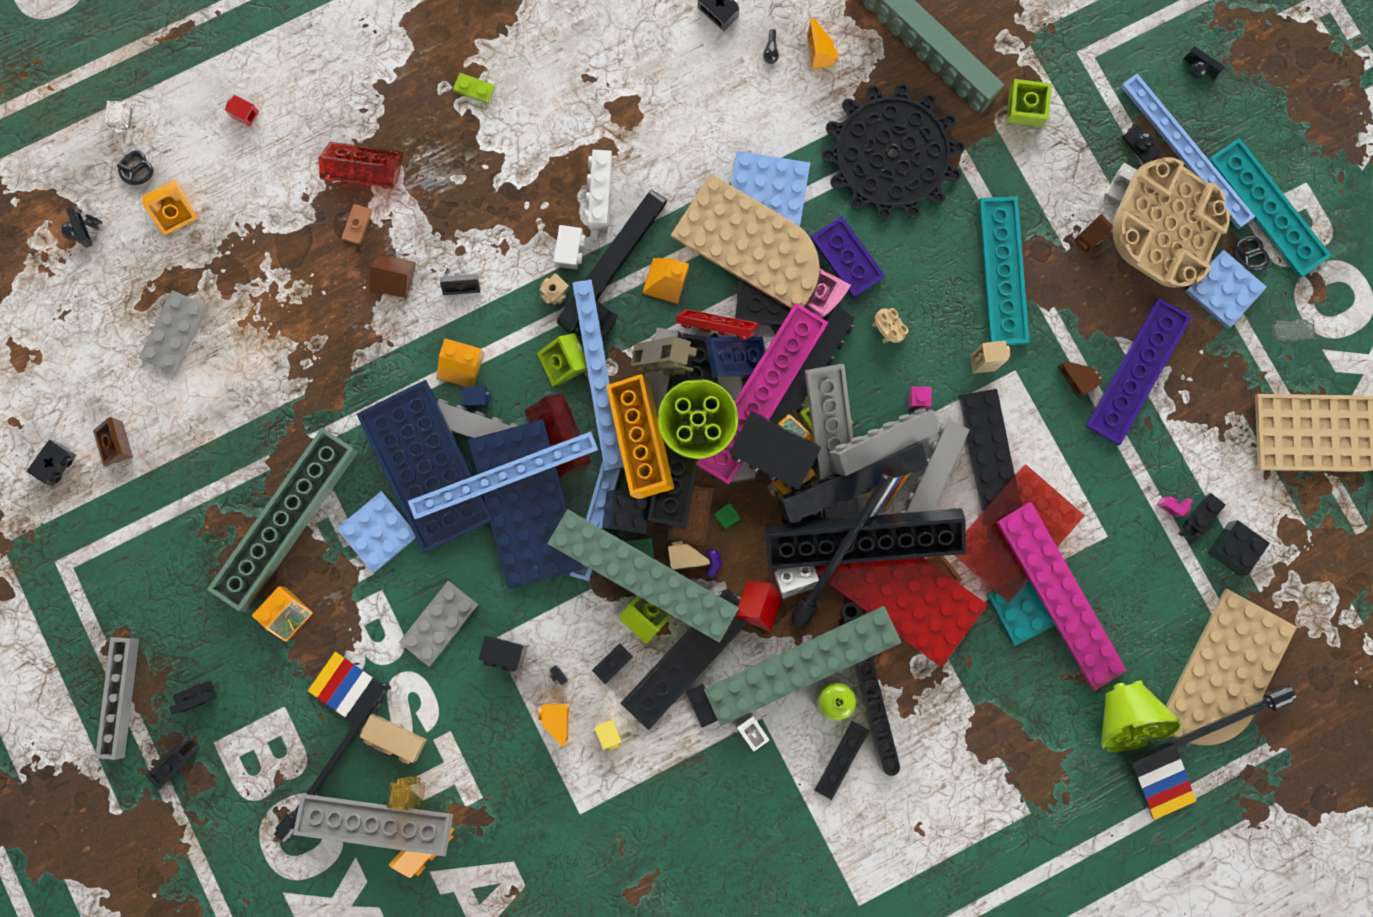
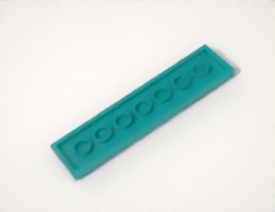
[1209,138,1332,279]
[979,196,1030,345]

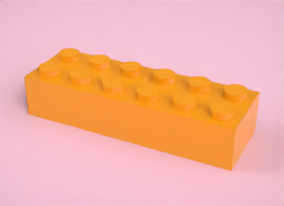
[606,374,674,499]

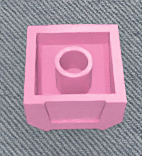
[804,268,851,318]

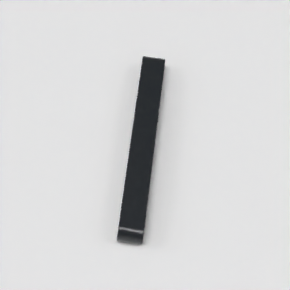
[556,189,667,334]
[840,603,900,776]

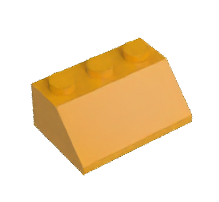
[389,826,455,878]

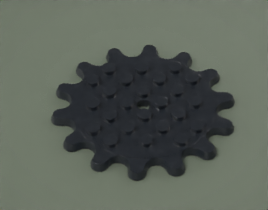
[821,83,965,221]

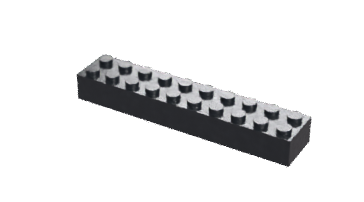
[647,333,714,530]
[765,508,966,570]

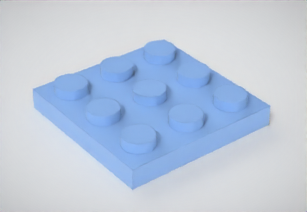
[1185,250,1266,329]
[336,491,416,573]

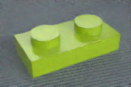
[453,73,495,104]

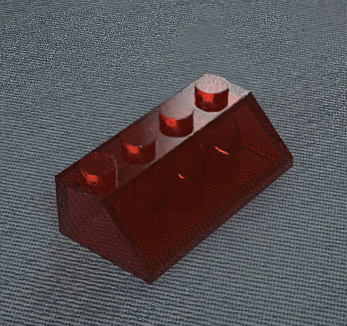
[318,142,403,189]
[524,393,592,478]

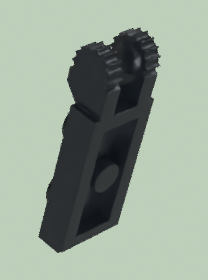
[1178,493,1226,544]
[146,736,200,790]

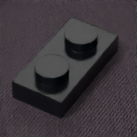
[592,643,633,684]
[686,684,718,728]

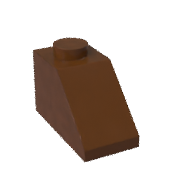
[1074,214,1113,253]
[1058,361,1102,398]

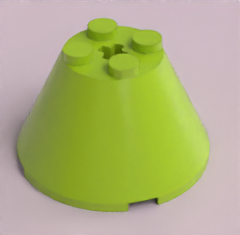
[658,379,738,459]
[1101,681,1182,752]

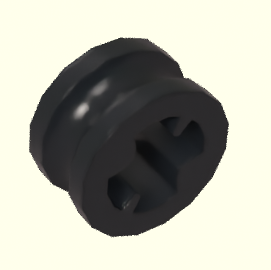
[82,214,103,230]

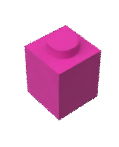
[908,387,931,410]

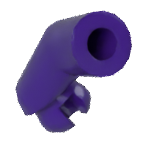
[706,549,722,579]

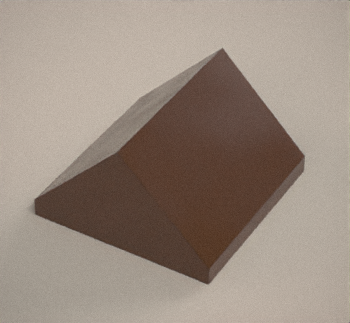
[370,254,416,299]
[93,417,133,466]

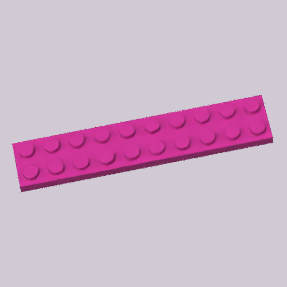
[696,303,828,485]
[996,502,1127,691]

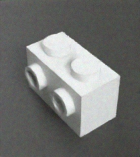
[553,225,586,270]
[775,566,819,599]

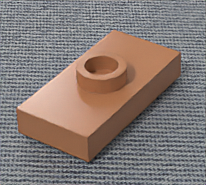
[342,204,373,245]

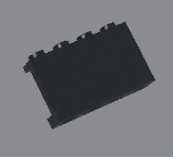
[729,410,821,490]

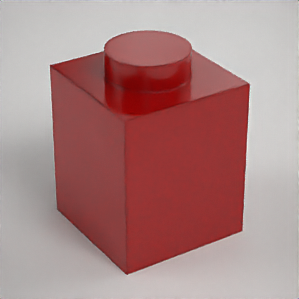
[225,94,259,127]

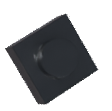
[549,665,569,686]

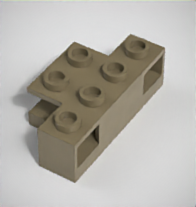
[631,336,697,377]

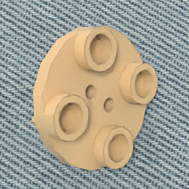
[872,308,908,343]

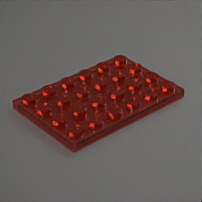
[954,464,1085,603]

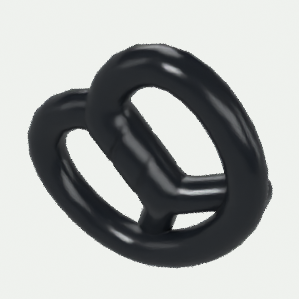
[117,150,154,185]
[1233,236,1270,271]

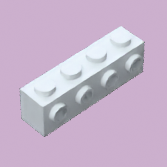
[585,150,612,230]

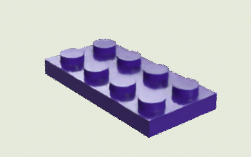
[810,216,885,299]

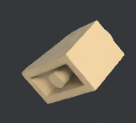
[668,541,710,570]

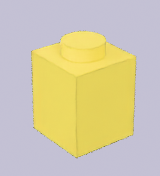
[594,719,622,751]

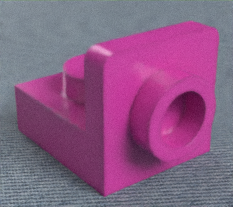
[1157,497,1192,518]

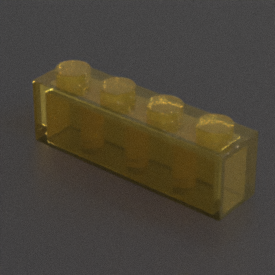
[387,776,426,811]

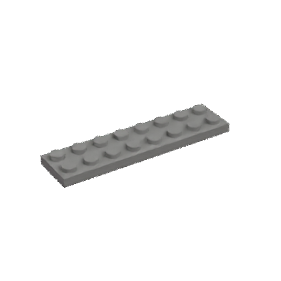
[805,364,862,519]
[293,794,453,856]

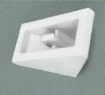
[736,715,769,751]

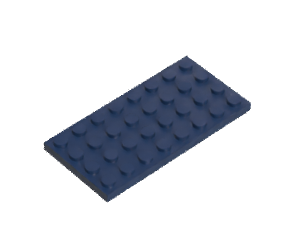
[356,380,493,553]
[468,419,584,589]

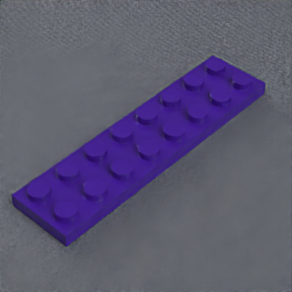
[1085,298,1192,446]

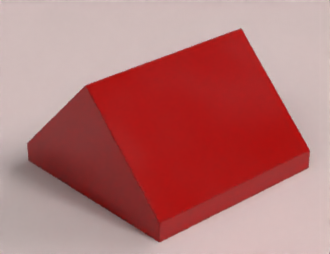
[735,581,782,632]

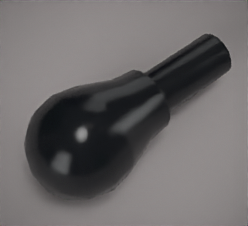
[763,29,779,64]

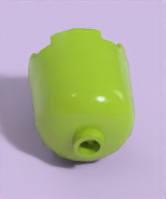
[815,681,856,720]

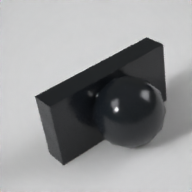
[1184,46,1224,79]
[1122,124,1161,164]
[61,206,93,248]

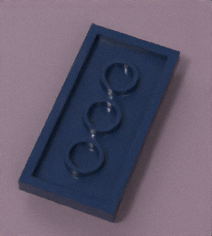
[705,337,765,378]

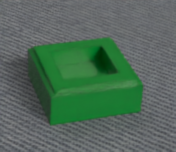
[714,503,741,530]

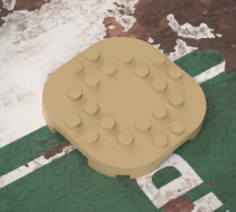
[1113,157,1230,288]

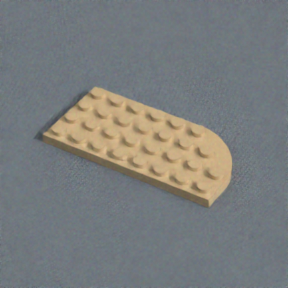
[671,173,819,309]
[1255,394,1373,472]
[1166,589,1297,745]

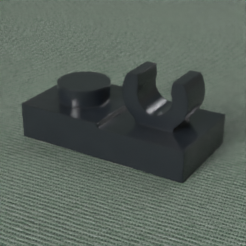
[440,273,481,296]

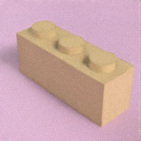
[970,341,1010,374]
[360,714,427,764]

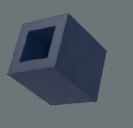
[462,386,491,409]

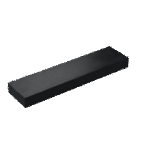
[814,720,869,800]

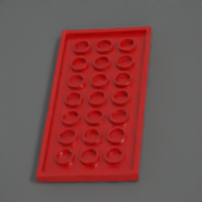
[815,557,988,668]

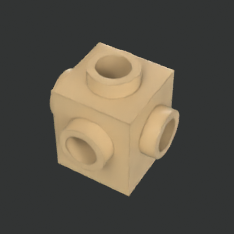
[539,273,570,306]

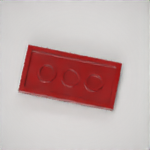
[675,309,759,339]

